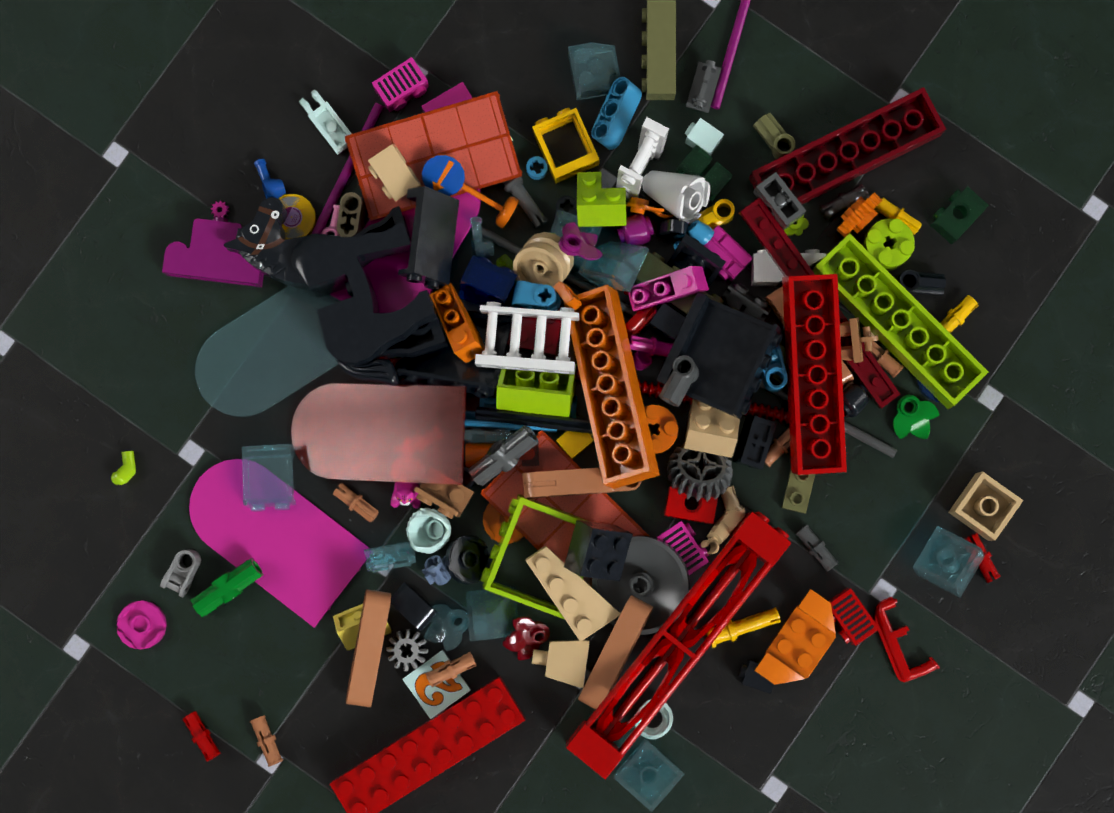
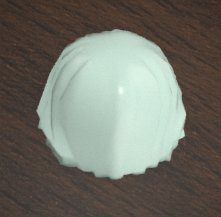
[406,508,451,554]

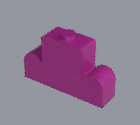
[162,217,264,287]

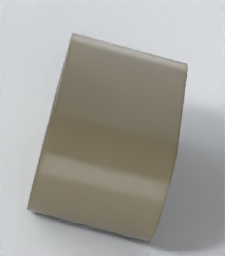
[337,192,367,237]

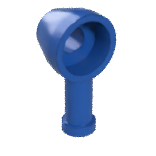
[254,159,286,199]

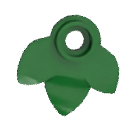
[893,395,940,439]

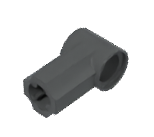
[659,355,699,407]

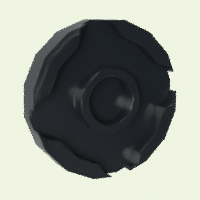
[445,535,492,585]

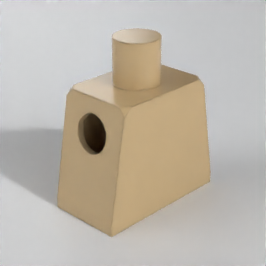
[532,639,589,688]

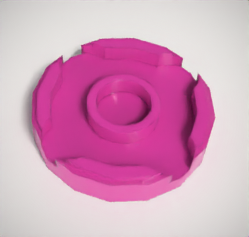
[117,600,167,650]

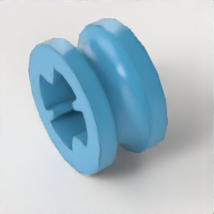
[526,156,548,180]

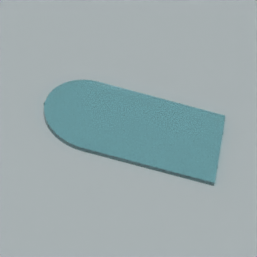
[195,286,340,417]

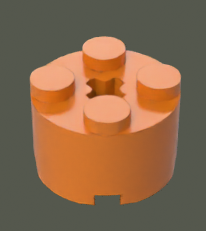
[644,405,679,455]

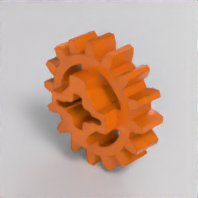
[836,192,883,238]

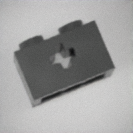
[753,172,806,230]

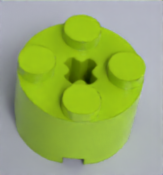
[862,219,915,271]

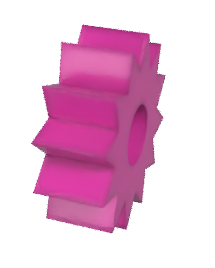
[210,200,230,218]

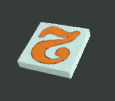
[402,650,471,719]

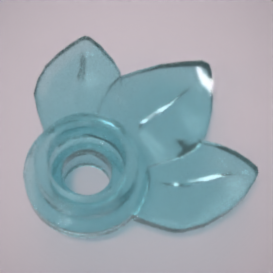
[424,604,470,651]

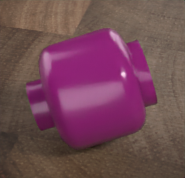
[617,213,654,248]

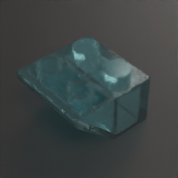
[578,241,649,292]

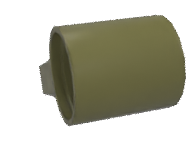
[753,113,795,159]

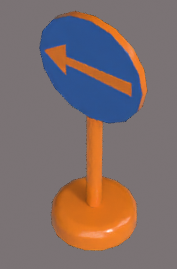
[422,154,519,228]

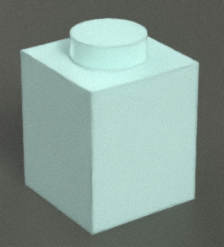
[685,118,724,159]

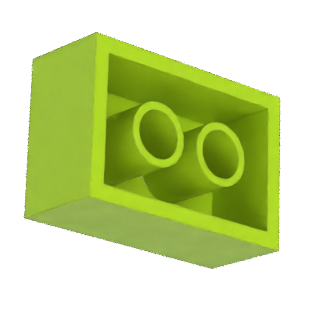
[496,364,577,417]

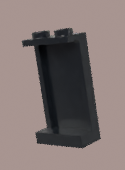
[398,186,459,289]

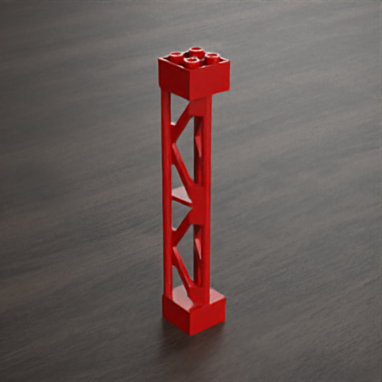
[566,511,791,780]

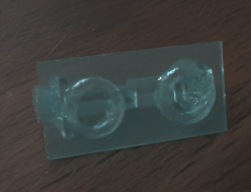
[364,541,417,573]

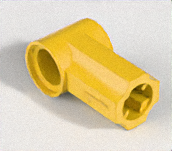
[689,199,735,229]

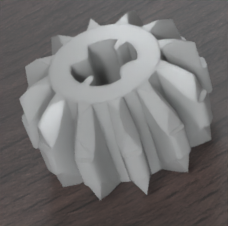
[386,629,428,671]

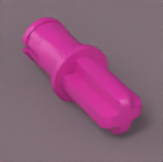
[629,335,674,357]

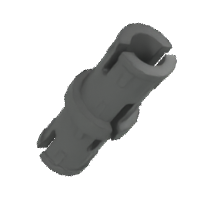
[819,184,869,220]
[796,524,839,572]

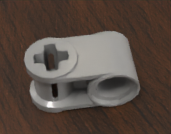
[160,549,201,598]

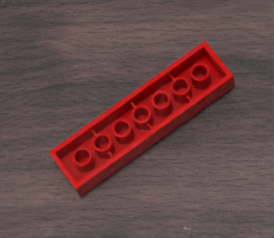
[782,274,847,475]
[330,676,526,813]

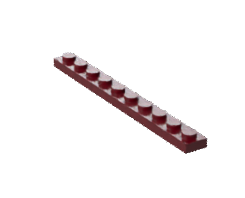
[739,197,900,409]

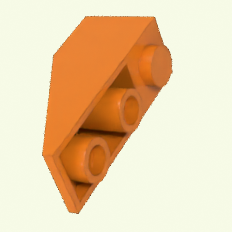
[430,283,485,363]

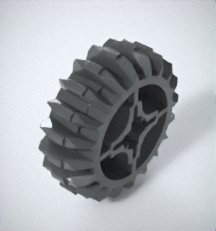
[667,443,733,502]

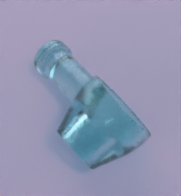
[470,217,494,262]

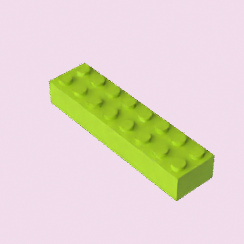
[812,233,989,409]

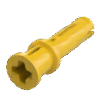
[706,607,781,648]

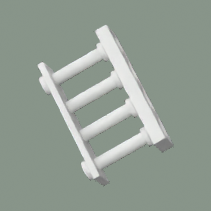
[616,117,669,201]
[475,302,579,375]

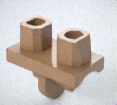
[840,317,879,363]

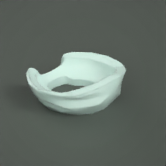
[634,699,673,739]

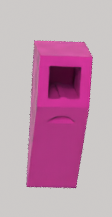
[627,266,709,311]

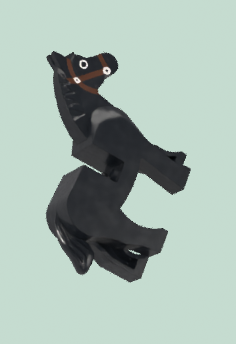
[224,197,448,386]

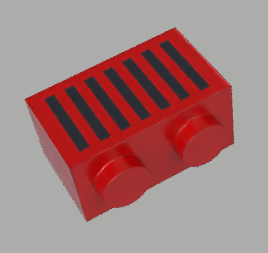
[829,588,880,646]

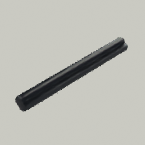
[475,407,593,434]

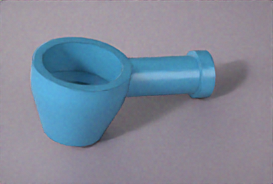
[674,220,714,250]

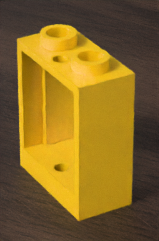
[532,108,600,184]

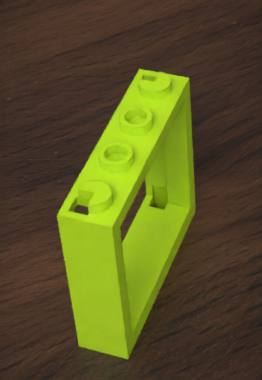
[481,494,588,619]

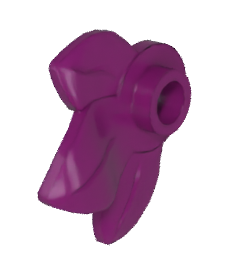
[558,222,603,260]

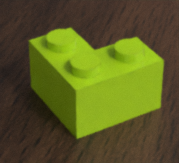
[577,172,626,227]

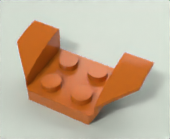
[755,589,836,685]

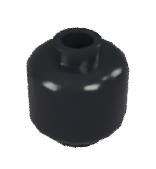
[843,382,869,418]

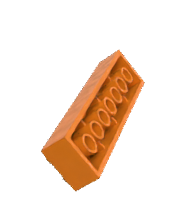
[564,284,660,489]

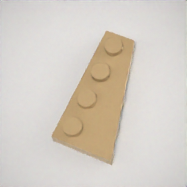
[525,546,621,642]

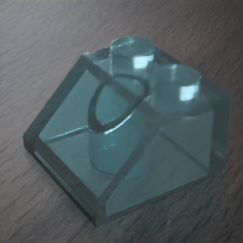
[568,42,620,100]

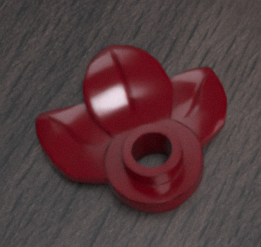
[502,616,550,660]

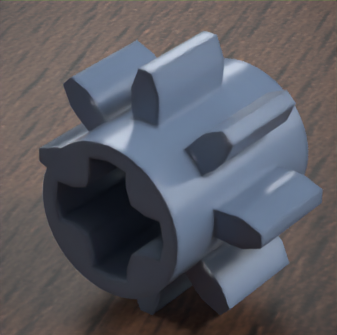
[422,555,451,585]

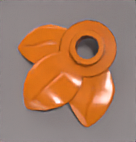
[626,197,674,219]

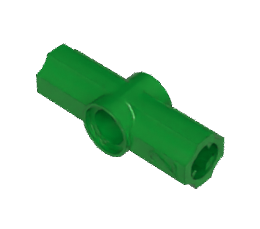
[191,558,264,617]

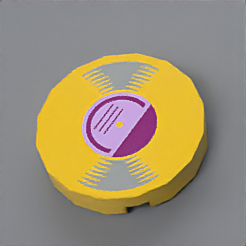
[279,194,317,239]

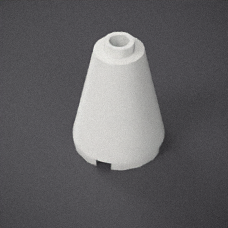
[642,170,710,224]

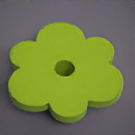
[784,215,809,236]

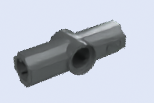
[469,425,539,486]

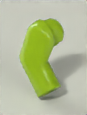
[111,451,136,485]

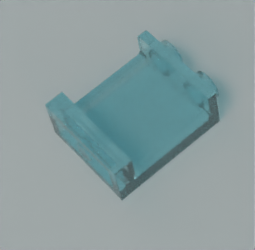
[242,444,296,512]

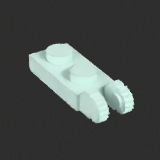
[299,89,352,155]

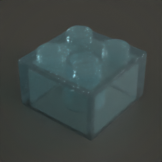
[913,526,985,598]
[613,738,685,812]

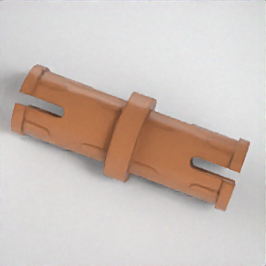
[426,652,477,687]
[250,715,283,767]

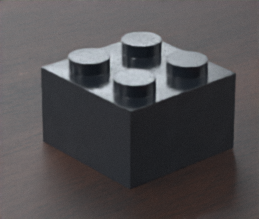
[564,520,633,581]

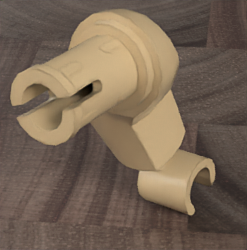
[701,485,745,554]

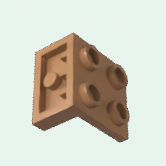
[413,467,474,519]

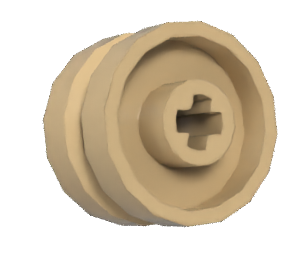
[513,232,574,291]

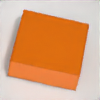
[553,281,582,310]

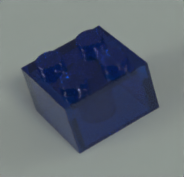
[459,256,517,307]

